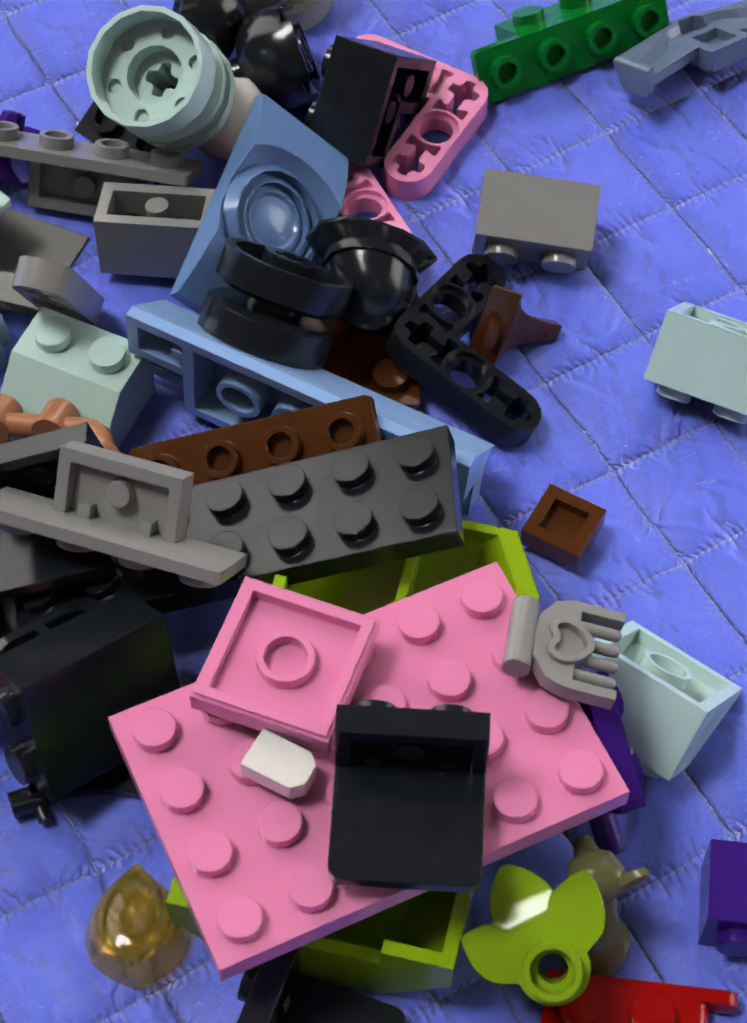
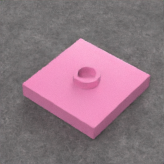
[189,576,380,754]

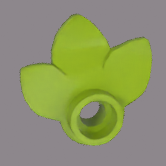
[461,864,605,1006]

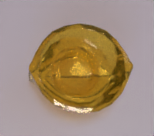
[84,864,191,990]

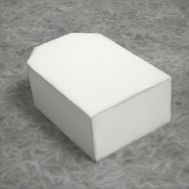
[240,728,316,799]

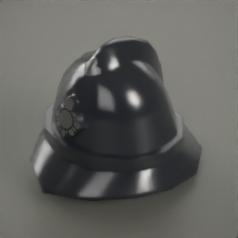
[305,215,437,332]

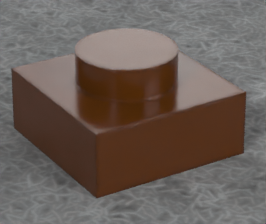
[520,484,607,570]

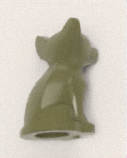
[560,835,650,977]

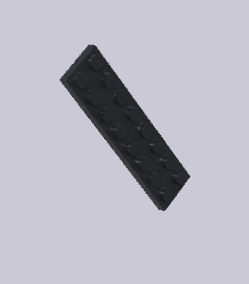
[0,425,464,639]

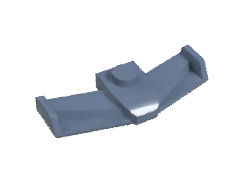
[613,0,747,97]

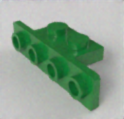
[470,0,670,104]

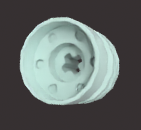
[86,5,236,151]

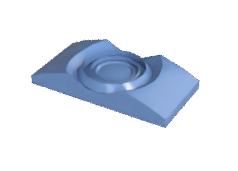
[170,94,349,314]

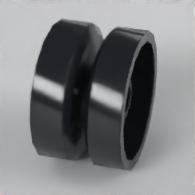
[197,238,353,370]

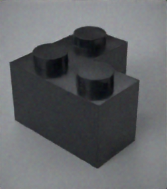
[305,35,437,168]

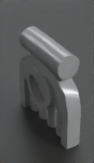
[502,595,626,710]

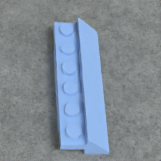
[126,299,495,515]

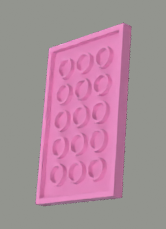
[108,561,630,981]

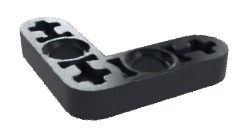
[385,254,542,448]

